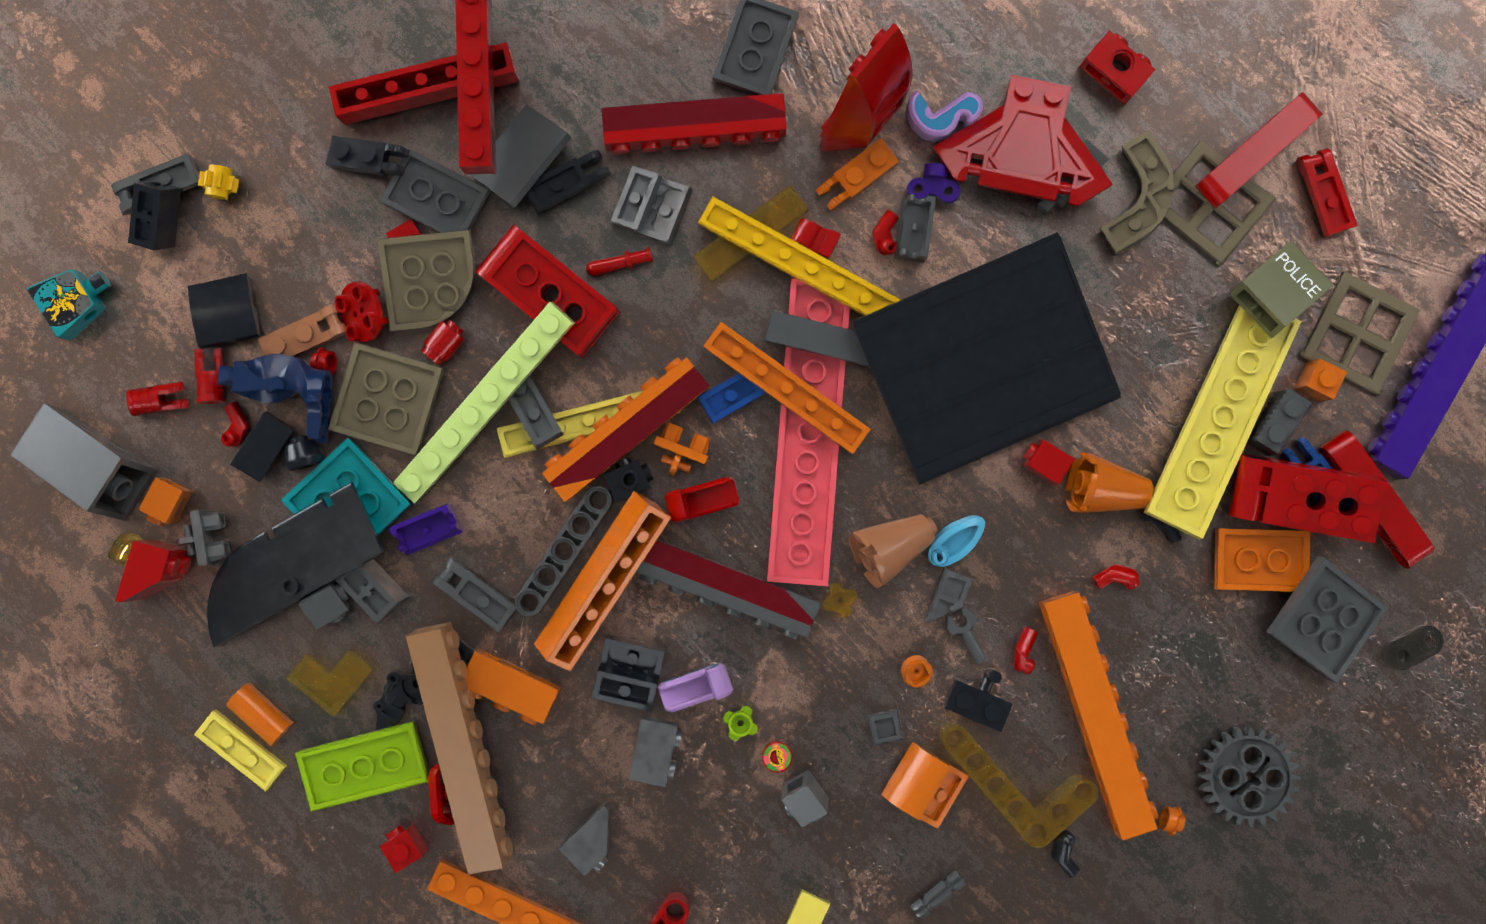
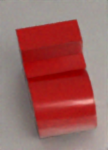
[790,218,841,260]

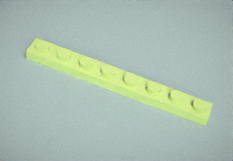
[393,302,575,504]

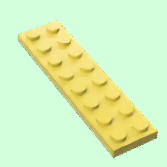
[1144,305,1302,540]

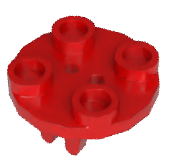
[335,281,389,342]

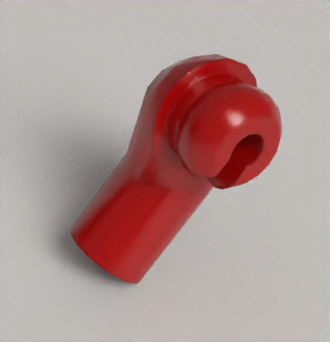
[872,210,899,255]
[1092,564,1140,590]
[1013,627,1038,675]

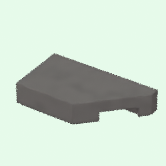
[924,568,974,622]

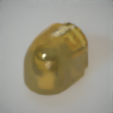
[108,532,143,567]

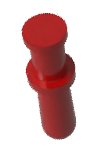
[586,247,653,276]

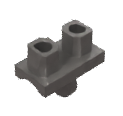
[175,510,231,566]

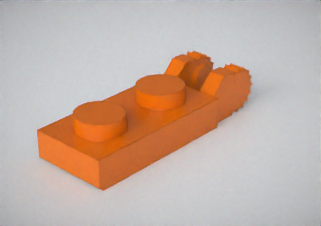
[815,138,899,211]

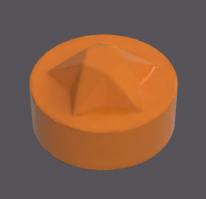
[900,655,933,688]

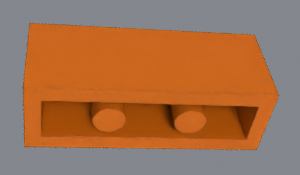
[466,649,562,725]

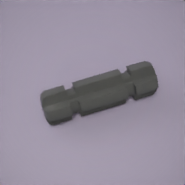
[911,871,966,920]

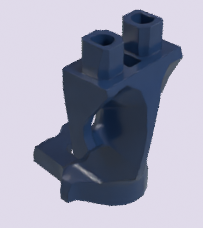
[217,354,335,444]

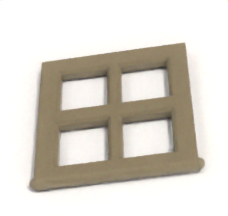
[1164,139,1275,266]
[1299,271,1420,395]

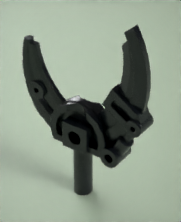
[373,663,423,730]

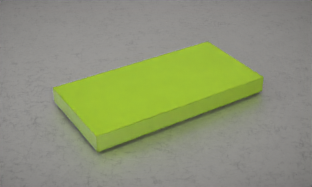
[295,721,429,812]

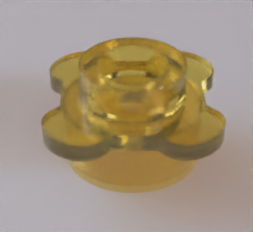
[823,583,858,618]

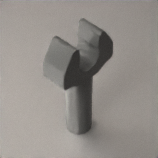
[946,608,987,664]

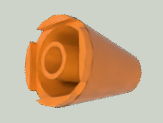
[1065,452,1155,513]

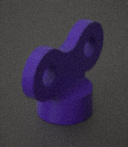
[907,163,960,203]

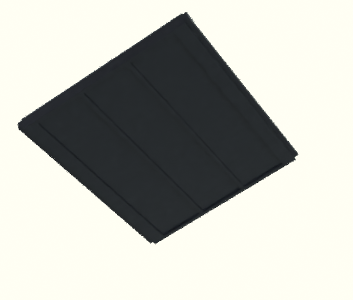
[851,232,1122,485]

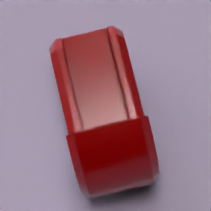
[664,476,740,523]

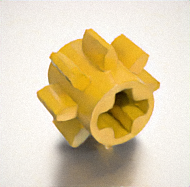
[198,164,239,200]

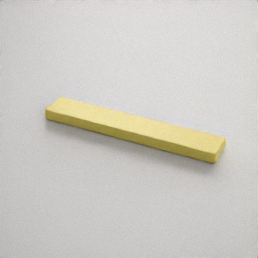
[497,391,681,458]

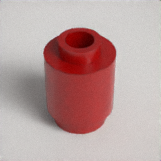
[420,320,465,366]

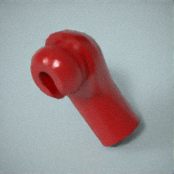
[221,401,249,447]

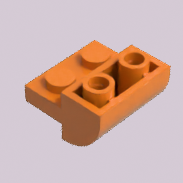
[881,742,969,829]

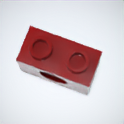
[1079,31,1156,105]

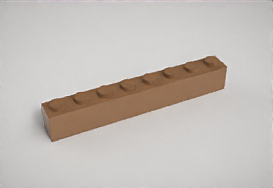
[405,622,513,874]

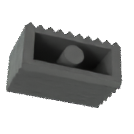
[1247,389,1312,456]

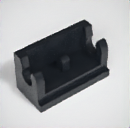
[128,182,181,251]
[230,411,294,482]

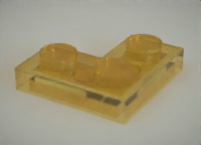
[286,649,375,717]

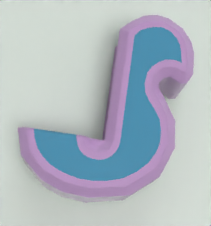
[906,90,983,143]
[658,663,733,713]

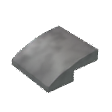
[611,166,693,246]

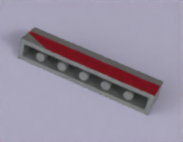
[636,539,820,640]

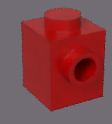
[379,823,429,873]

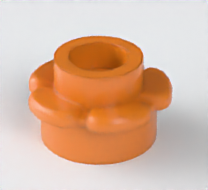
[1159,806,1186,836]

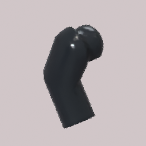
[1051,830,1080,878]

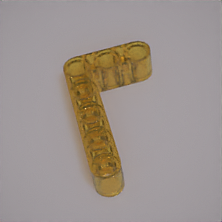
[939,722,1099,848]

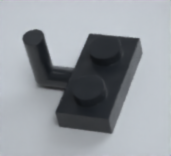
[943,668,1013,732]

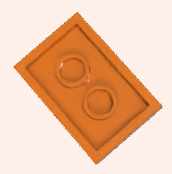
[1214,528,1310,592]

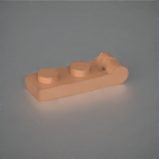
[258,304,346,357]

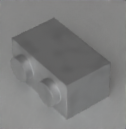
[629,715,683,787]

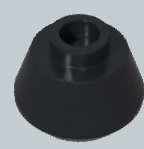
[283,435,325,471]

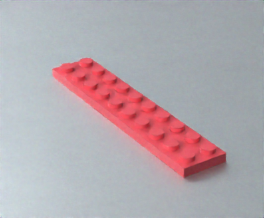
[767,278,850,586]

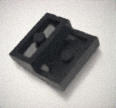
[187,273,260,349]
[592,634,666,712]

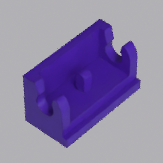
[389,504,463,556]

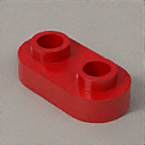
[428,763,455,825]

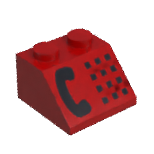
[115,540,191,602]

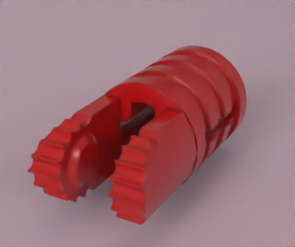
[194,348,225,404]
[126,381,190,416]

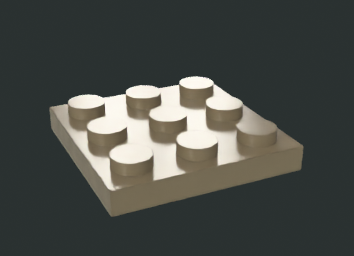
[328,342,444,456]

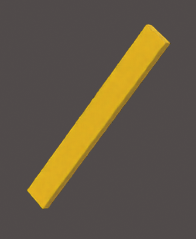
[698,196,901,316]

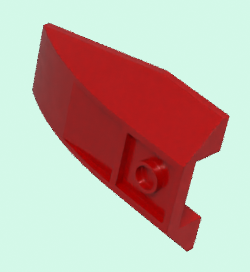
[820,23,913,152]

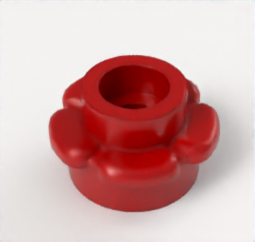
[310,347,337,375]

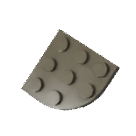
[377,230,475,331]

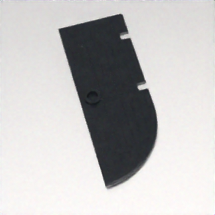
[207,482,385,647]

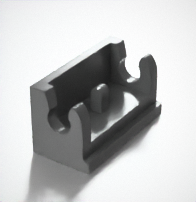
[894,194,936,263]
[335,559,409,623]

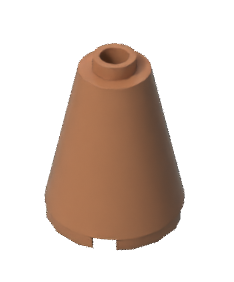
[849,514,937,588]

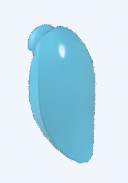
[928,515,985,567]

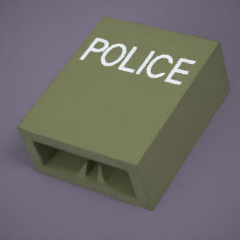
[1230,241,1334,338]

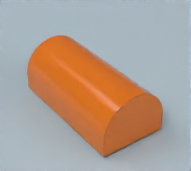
[226,682,294,747]

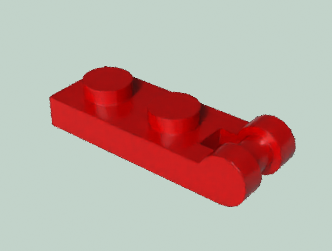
[1296,148,1358,237]

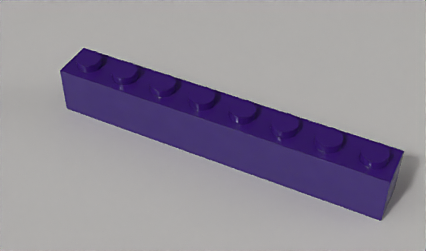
[1367,253,1486,479]

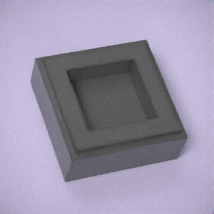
[867,709,904,746]

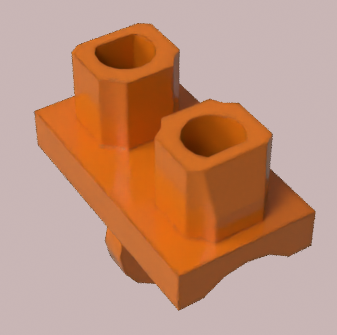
[654,422,710,477]

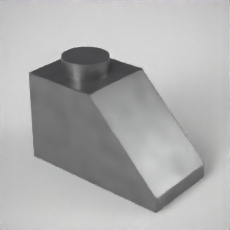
[559,801,611,876]

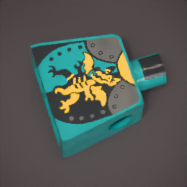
[26,269,111,341]

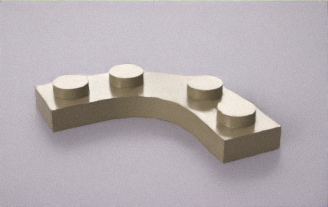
[1100,130,1174,255]

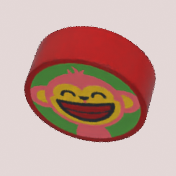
[762,740,793,773]

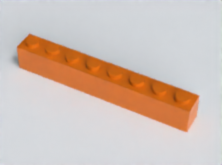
[1039,591,1159,841]

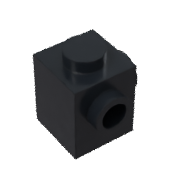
[604,457,654,503]

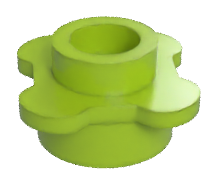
[723,706,758,741]

